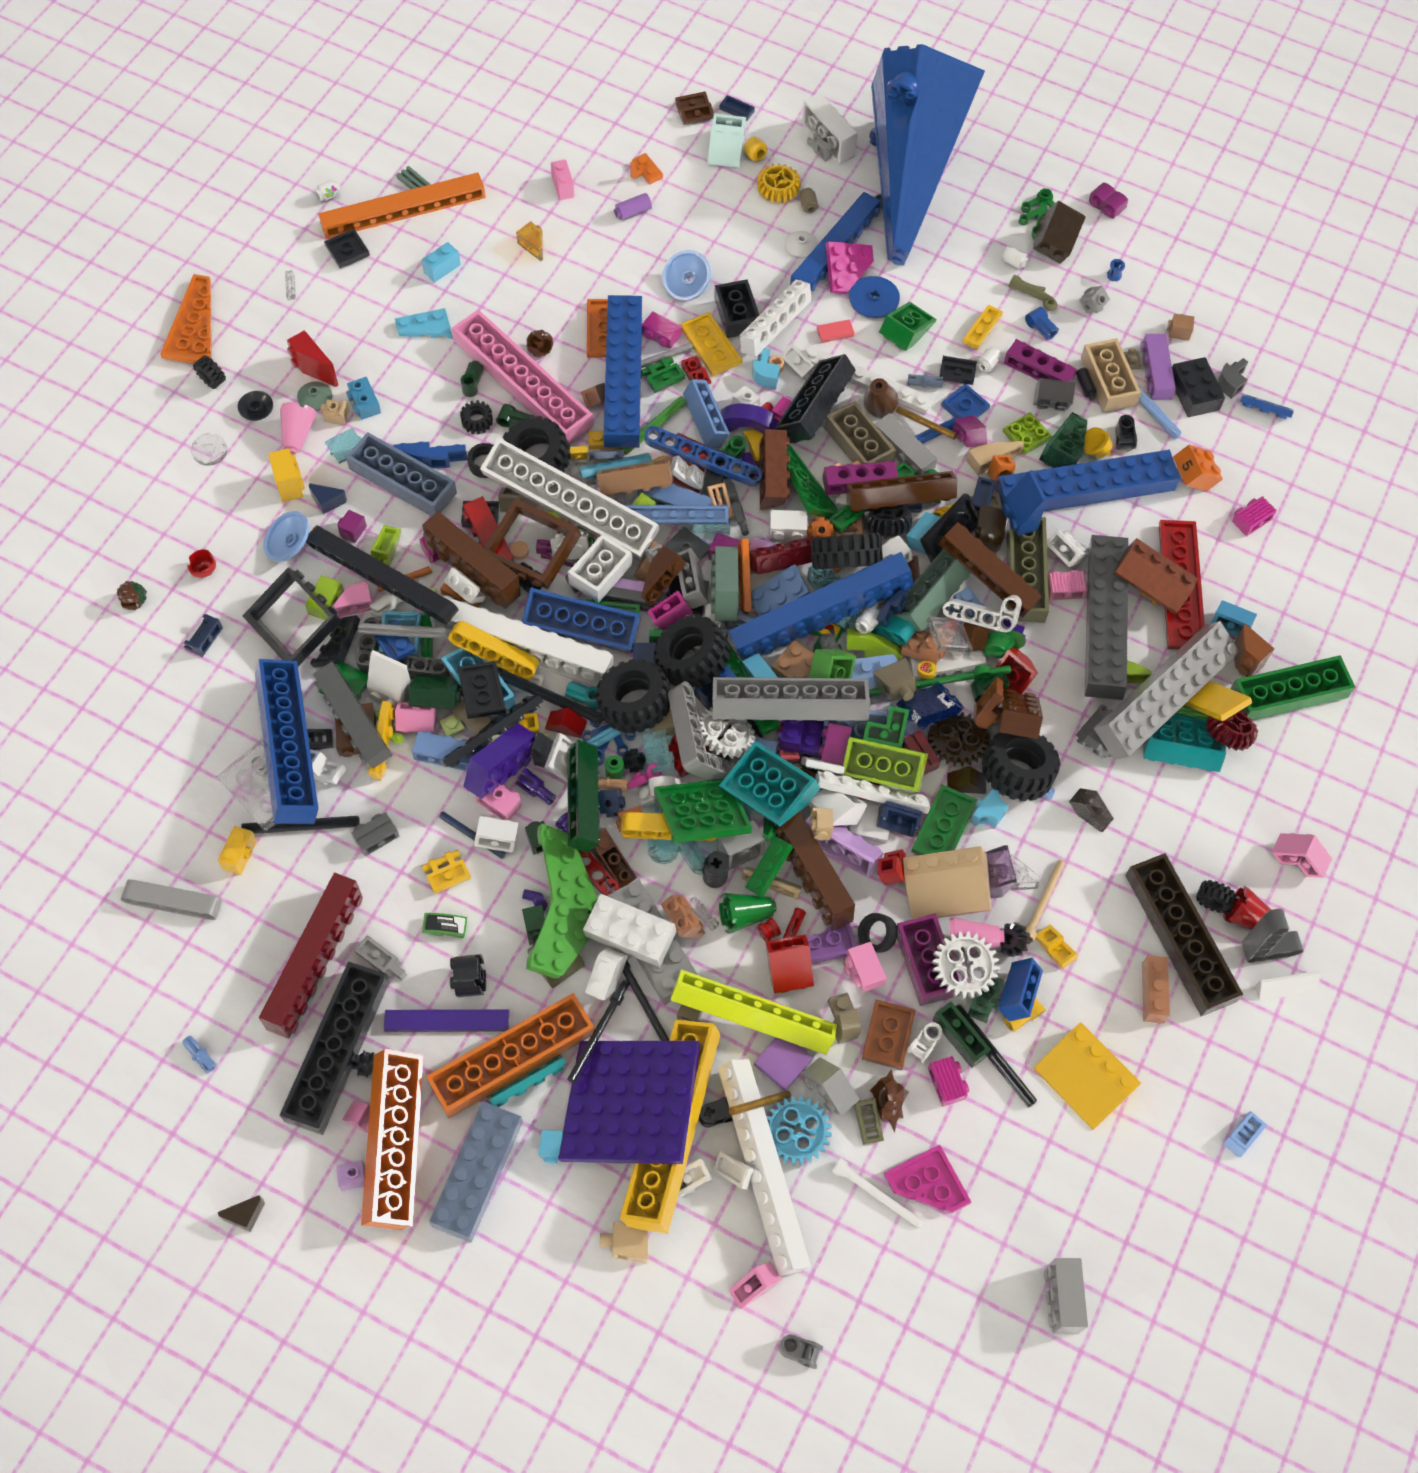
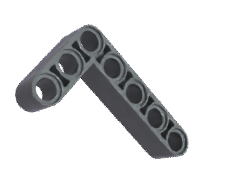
[355,617,449,680]
[1241,908,1304,963]

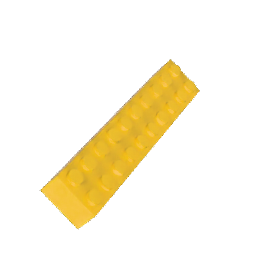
[620,1019,720,1234]

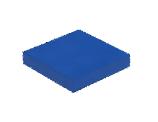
[941,384,990,418]

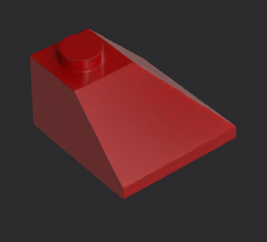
[992,648,1038,694]

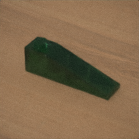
[1039,412,1088,468]

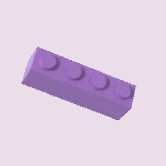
[1140,333,1176,400]

